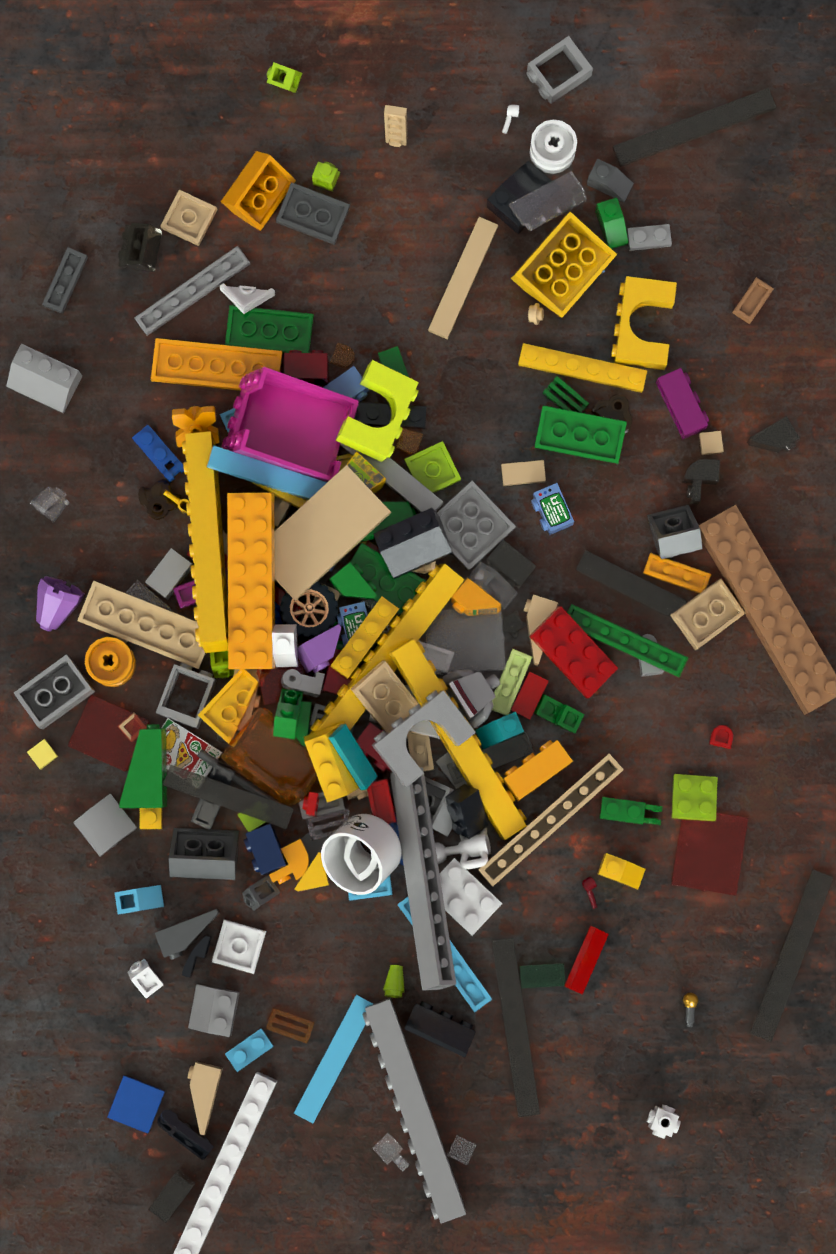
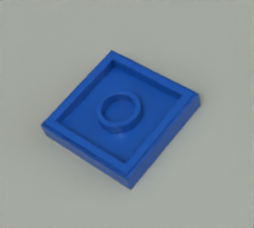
[107,1075,165,1133]

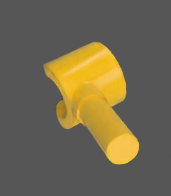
[163,490,190,513]

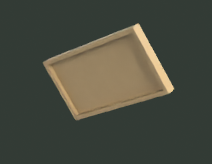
[274,465,391,601]

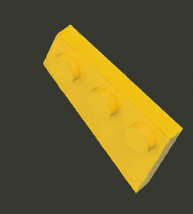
[198,669,259,745]

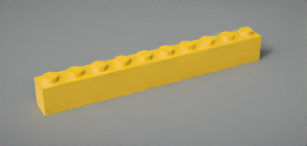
[310,564,464,734]
[389,639,527,840]

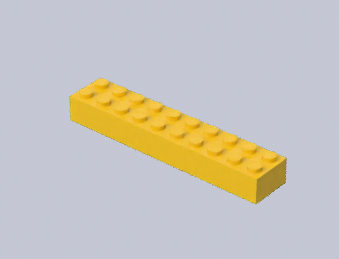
[182,431,228,653]

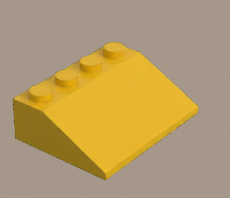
[511,212,617,318]

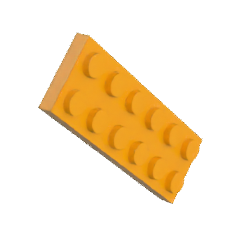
[151,338,283,391]

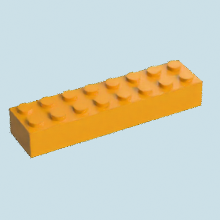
[227,493,275,669]

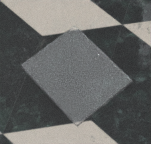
[425,609,506,674]

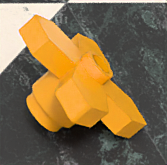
[172,406,219,447]

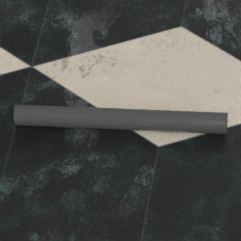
[197,749,273,805]

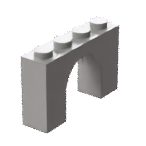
[372,690,476,787]

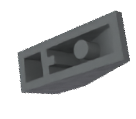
[155,909,220,960]

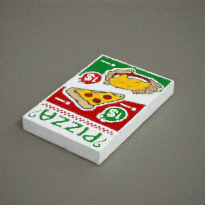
[161,718,222,789]

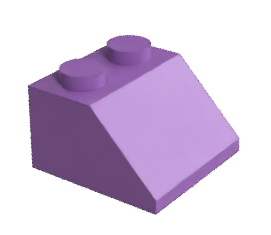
[297,624,341,674]

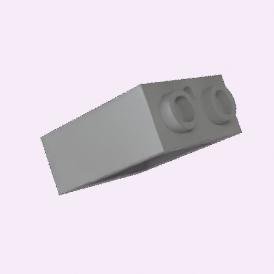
[526,36,593,104]
[156,663,217,729]

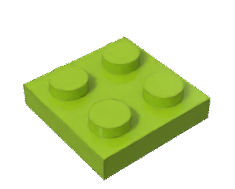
[404,441,461,494]
[671,774,718,821]

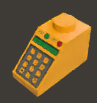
[451,578,501,616]

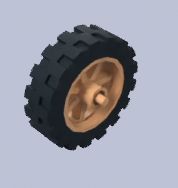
[280,582,338,640]

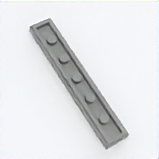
[134,246,250,336]

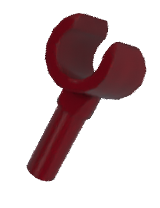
[582,877,597,909]

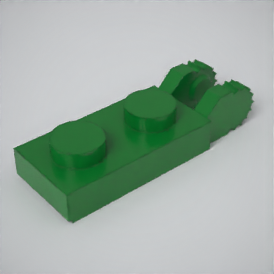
[599,797,663,825]

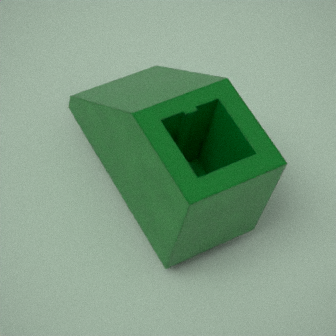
[329,562,378,599]
[273,689,303,740]

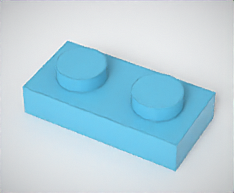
[225,1028,274,1072]

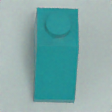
[475,712,524,750]

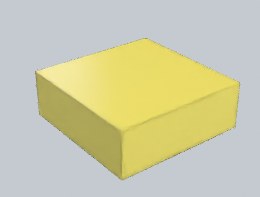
[27,739,58,769]

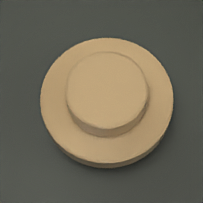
[528,303,544,325]

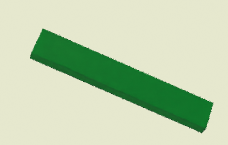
[567,604,689,678]

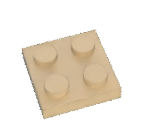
[160,190,218,246]

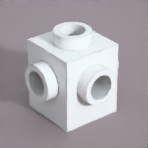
[647,1104,681,1139]

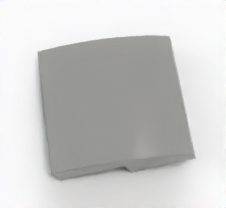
[73,794,137,856]

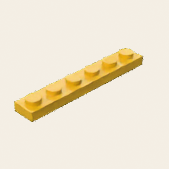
[518,343,647,393]

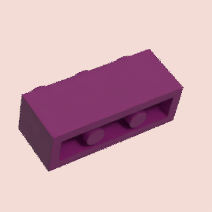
[656,368,709,440]

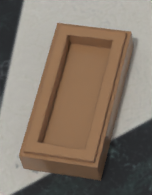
[732,277,774,324]

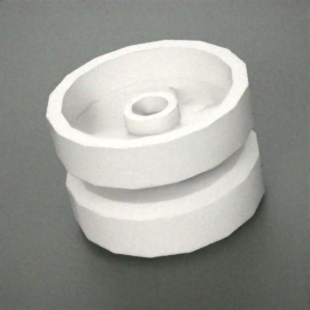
[530,119,577,174]

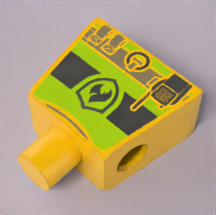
[347,452,386,493]

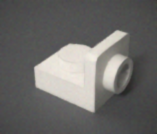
[128,959,164,998]

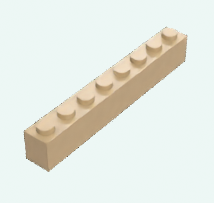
[478,754,624,887]

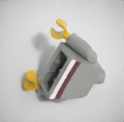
[438,669,500,729]

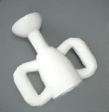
[435,828,491,869]

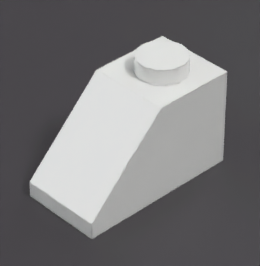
[272,624,298,667]

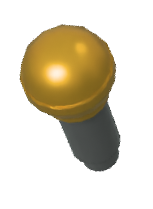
[683,993,698,1027]

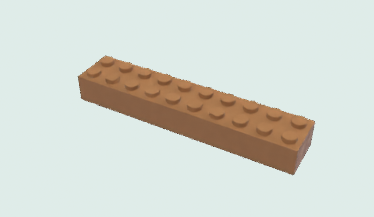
[699,505,836,715]

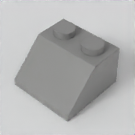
[425,777,454,837]
[188,984,240,1037]

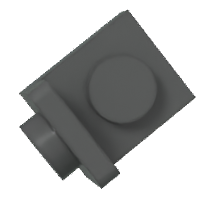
[242,875,281,911]

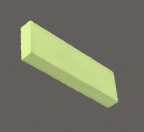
[492,649,532,716]

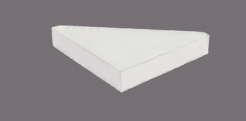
[220,283,275,314]

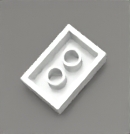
[440,858,502,936]

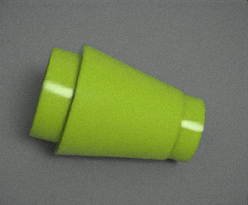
[383,965,405,998]

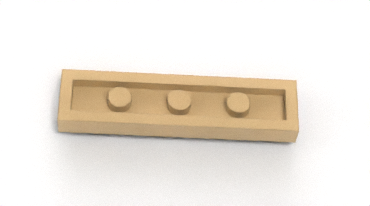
[384,105,408,147]

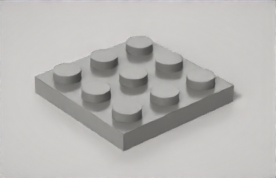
[437,481,516,571]

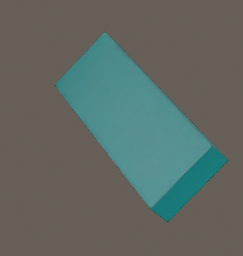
[329,724,378,790]

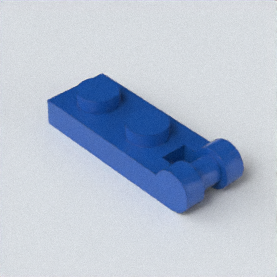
[132,425,184,483]

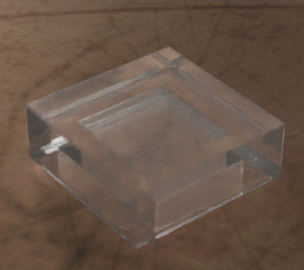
[447,1135,477,1165]

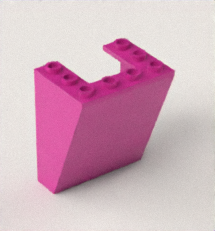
[221,367,359,482]

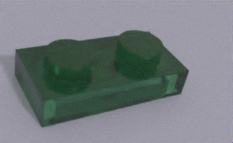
[520,963,565,988]

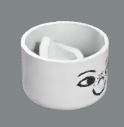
[321,814,402,895]

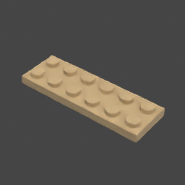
[77,581,205,669]

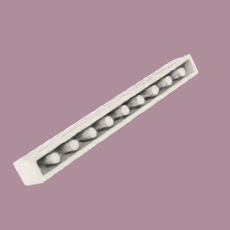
[173,1072,277,1254]

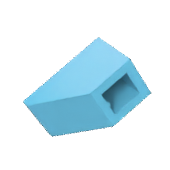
[114,885,164,914]

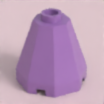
[36,576,85,632]

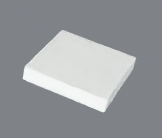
[212,919,266,974]

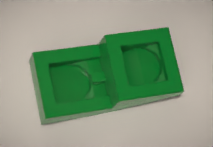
[533,694,585,734]

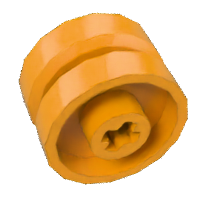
[85,637,136,687]

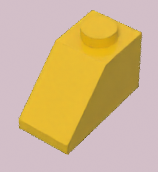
[597,853,645,889]

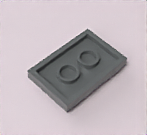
[276,182,350,245]

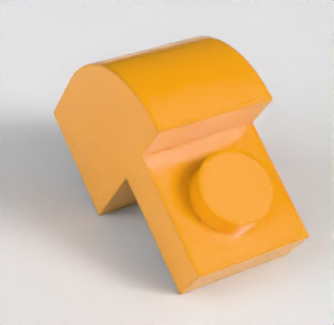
[269,839,309,884]

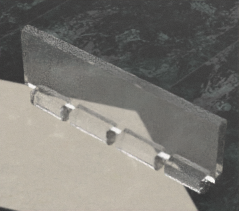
[509,171,587,231]

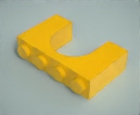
[611,276,677,370]

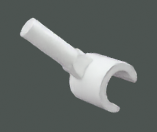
[502,105,519,134]

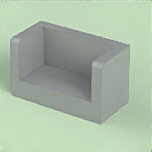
[145,548,192,600]

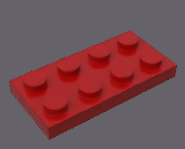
[529,606,618,699]

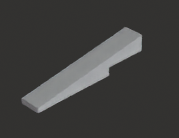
[340,443,443,513]

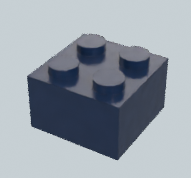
[244,824,288,875]

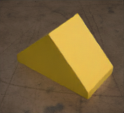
[295,852,329,891]

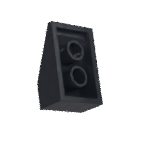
[487,161,560,234]

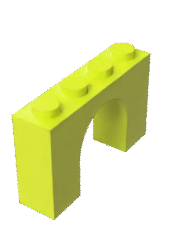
[336,360,419,462]

